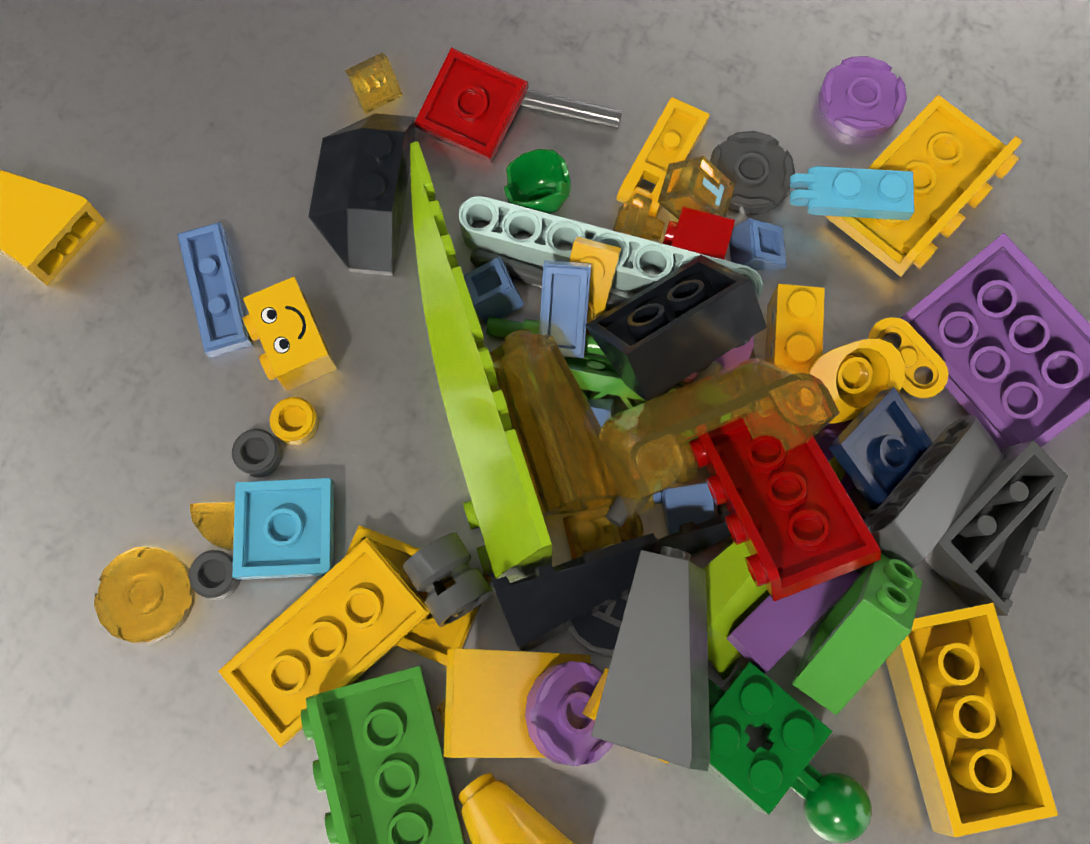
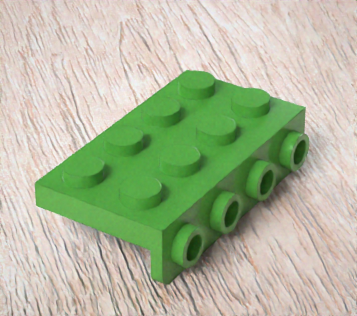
[301,665,466,844]

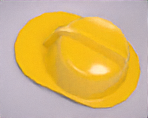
[805,338,905,424]

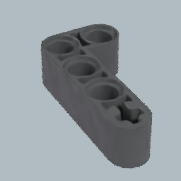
[855,415,1004,574]

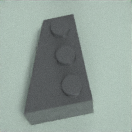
[925,440,1068,616]

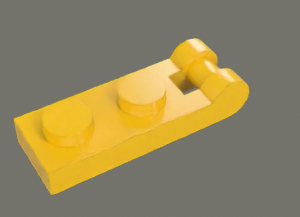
[616,97,710,219]

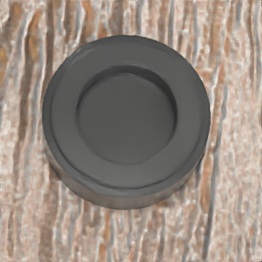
[232,429,282,478]
[189,550,241,600]

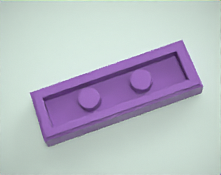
[727,570,859,674]

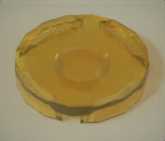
[94,547,195,644]

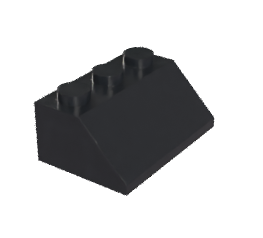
[586,255,767,402]

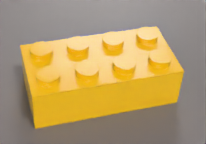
[886,603,1059,837]

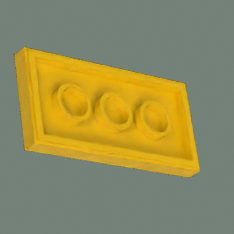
[218,538,431,748]

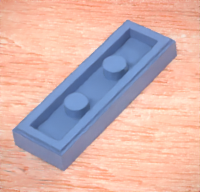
[177,222,253,358]

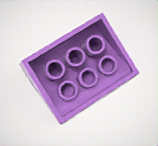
[900,233,1090,449]

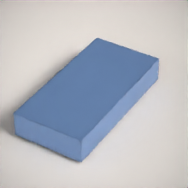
[538,260,591,358]

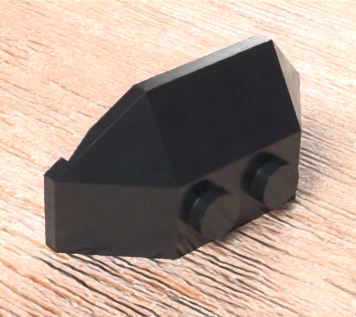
[308,113,417,276]

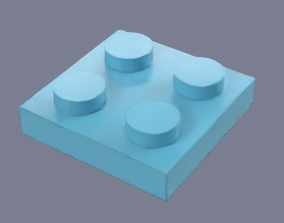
[232,478,334,580]

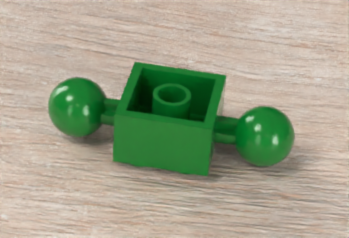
[708,662,872,843]

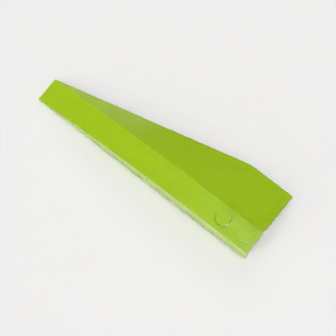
[410,141,552,581]

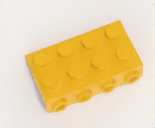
[825,95,1023,277]

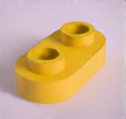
[868,317,948,399]

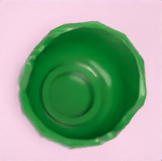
[504,149,571,214]

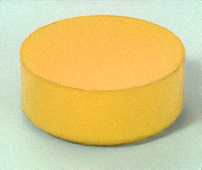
[269,397,319,445]

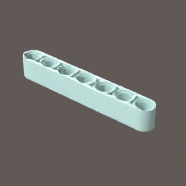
[459,196,763,300]

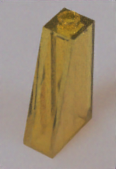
[490,330,629,516]

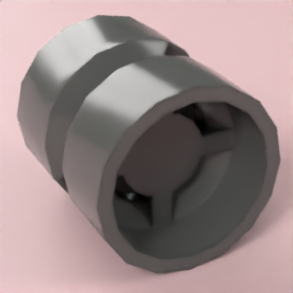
[402,533,494,627]

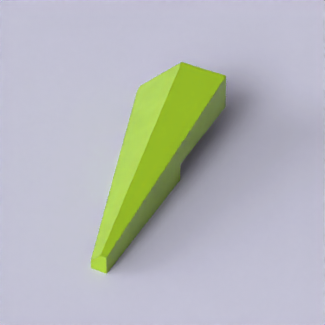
[703,457,846,680]

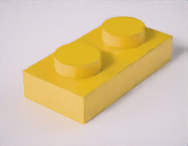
[569,236,622,335]

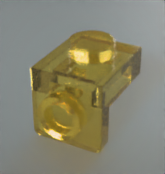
[563,501,644,560]

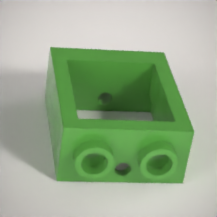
[792,553,923,716]

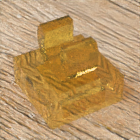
[344,52,403,114]
[613,193,665,241]

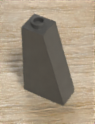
[591,546,710,771]

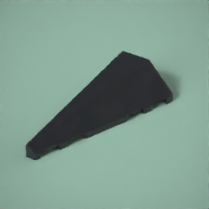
[492,511,731,652]

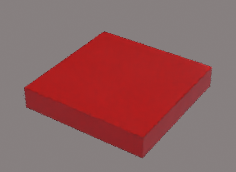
[414,47,529,163]

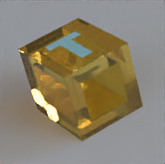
[658,156,735,220]

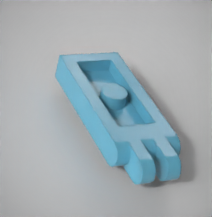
[790,166,914,220]

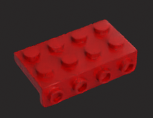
[688,398,881,602]

